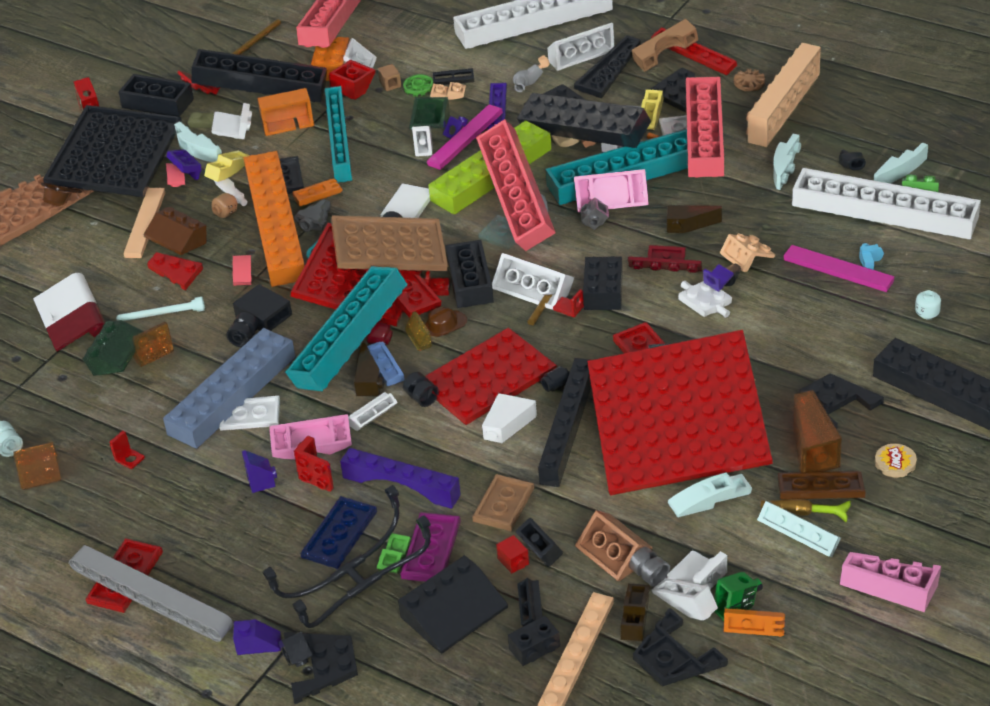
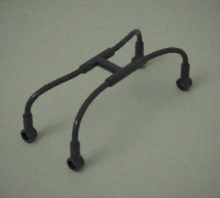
[262,485,431,628]

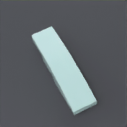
[874,143,928,184]

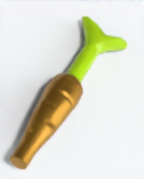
[761,499,851,522]

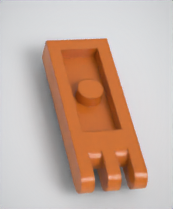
[293,178,343,207]
[724,608,785,636]

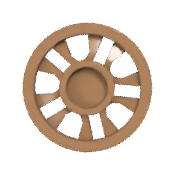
[734,69,765,91]

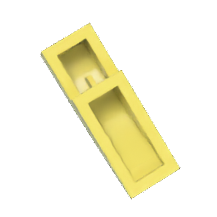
[641,90,663,130]
[204,150,250,182]

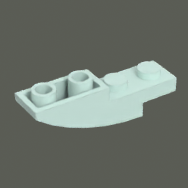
[174,122,222,162]
[773,134,801,190]
[668,472,752,517]

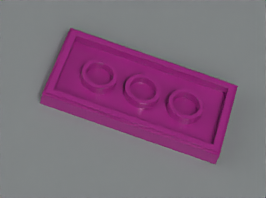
[401,512,461,582]

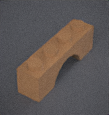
[632,19,698,72]

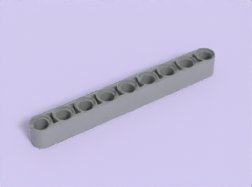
[69,545,234,642]

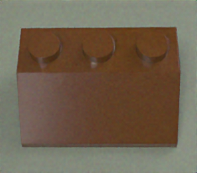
[144,207,207,255]

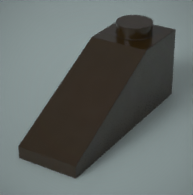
[667,205,722,233]
[354,343,384,396]

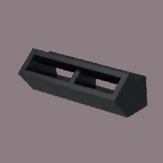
[433,68,474,85]
[517,577,542,627]

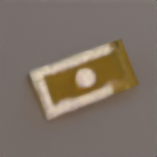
[405,311,432,351]

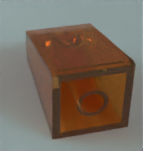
[793,390,842,472]

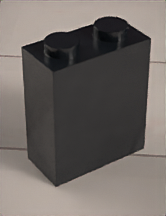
[233,284,292,331]

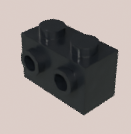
[508,616,560,666]

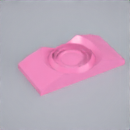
[574,169,649,212]
[269,414,352,460]

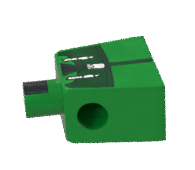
[714,572,763,621]

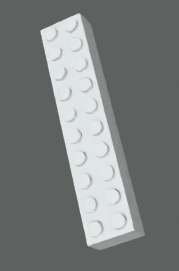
[453,0,613,49]
[792,168,981,239]

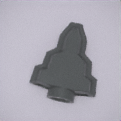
[293,199,331,232]

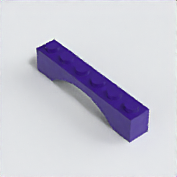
[340,448,461,509]

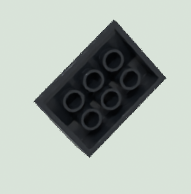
[398,555,508,654]

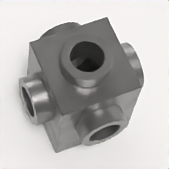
[580,197,609,230]

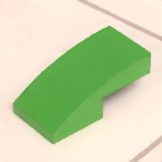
[377,533,411,573]

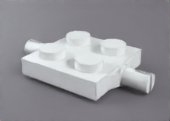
[678,280,732,318]

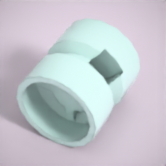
[0,421,23,457]

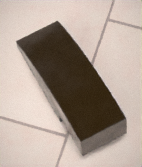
[621,583,650,641]

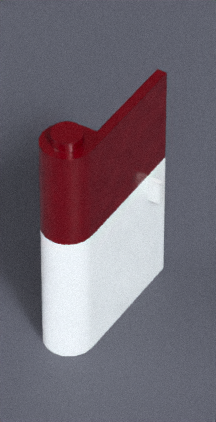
[33,273,108,352]

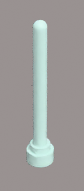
[116,296,205,322]

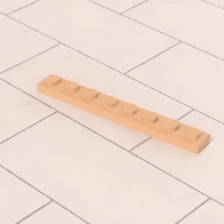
[537,592,614,706]

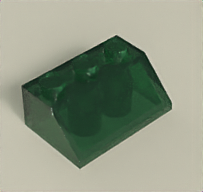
[83,320,147,376]

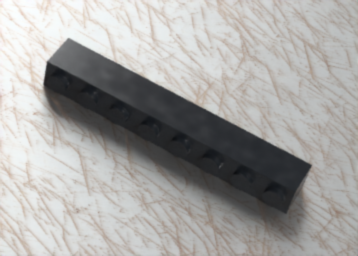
[538,358,592,487]

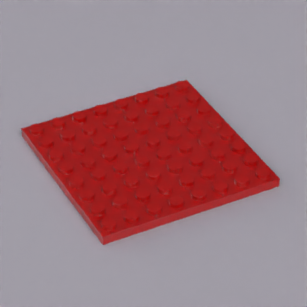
[587,330,773,496]

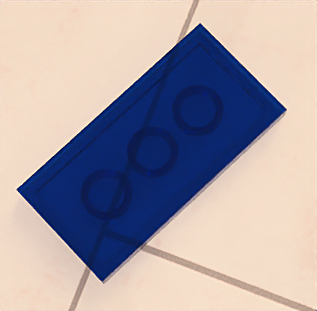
[301,496,377,569]

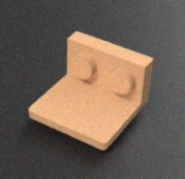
[720,233,776,272]

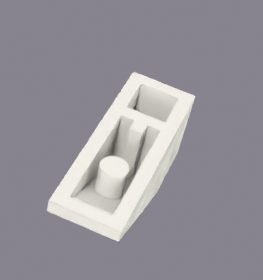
[652,578,718,620]

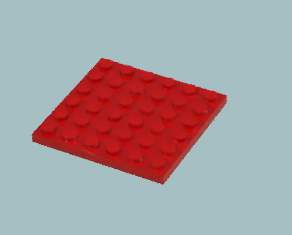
[291,223,423,327]

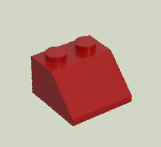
[329,60,376,100]

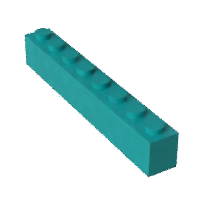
[325,86,352,182]

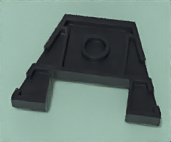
[799,373,884,437]
[633,608,728,686]
[284,632,358,704]

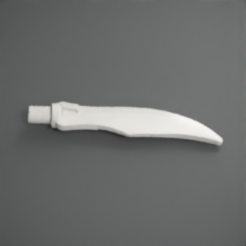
[214,178,247,206]

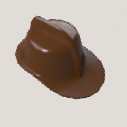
[41,182,82,206]
[424,307,467,337]

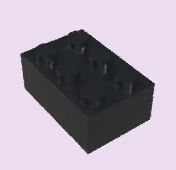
[583,256,623,310]

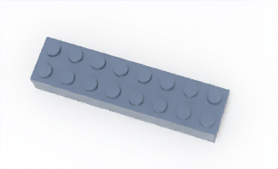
[163,328,296,449]

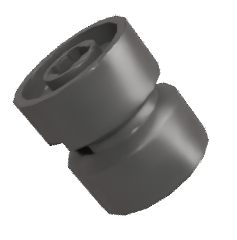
[629,547,670,587]

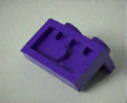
[166,150,202,180]

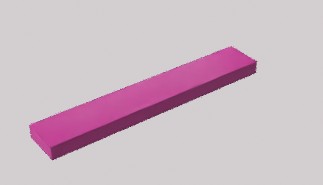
[427,105,503,170]
[784,245,895,292]

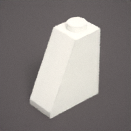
[482,393,537,443]

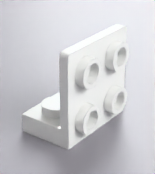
[667,551,727,589]

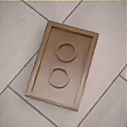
[473,474,534,531]

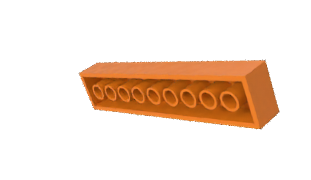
[243,151,305,287]

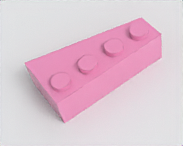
[840,552,941,612]

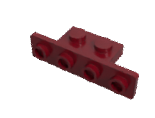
[628,245,702,273]

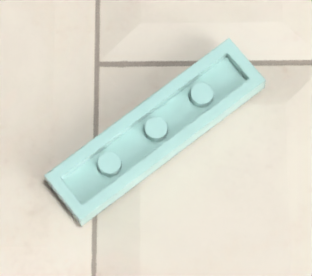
[757,501,841,557]

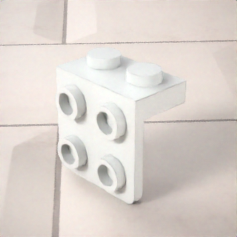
[211,103,252,139]

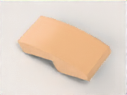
[430,82,466,100]

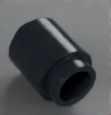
[541,366,570,392]

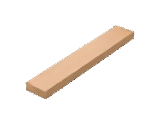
[124,188,165,258]

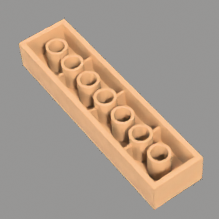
[746,43,821,147]

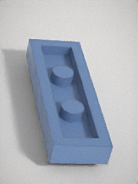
[367,342,405,386]

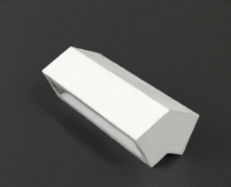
[348,392,398,431]

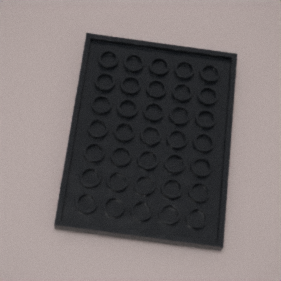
[43,105,182,197]

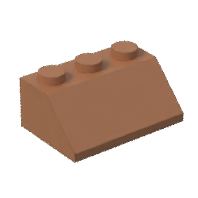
[575,511,653,581]

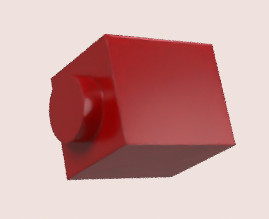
[496,535,529,574]

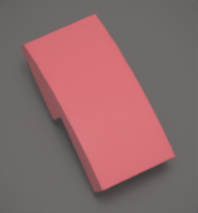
[166,163,185,187]
[233,255,252,286]

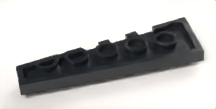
[574,35,641,98]

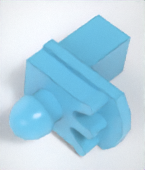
[859,243,884,270]

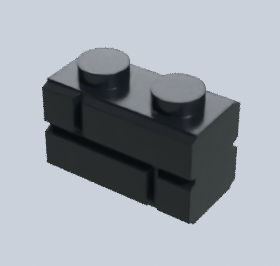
[516,518,563,567]

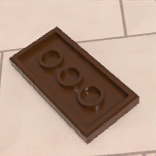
[778,471,865,499]

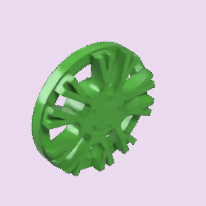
[403,74,434,97]

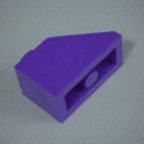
[242,450,277,493]
[233,619,281,655]

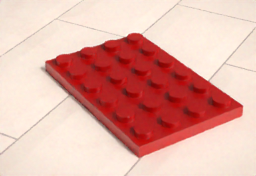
[425,327,557,425]

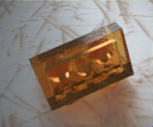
[130,322,174,367]
[13,442,61,490]

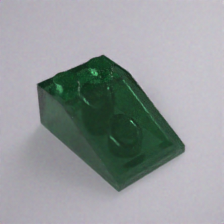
[409,97,450,129]

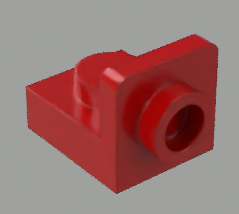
[422,271,450,296]

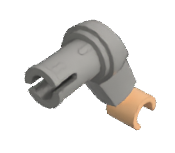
[513,55,549,92]

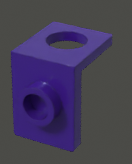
[443,116,469,139]
[703,264,734,292]

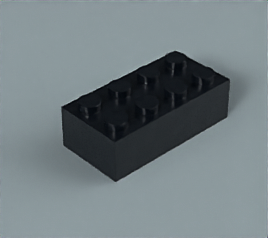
[118,74,194,117]
[445,240,494,308]

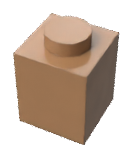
[378,64,401,91]

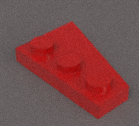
[147,252,203,290]

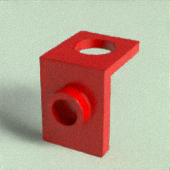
[553,289,584,318]
[109,430,145,469]

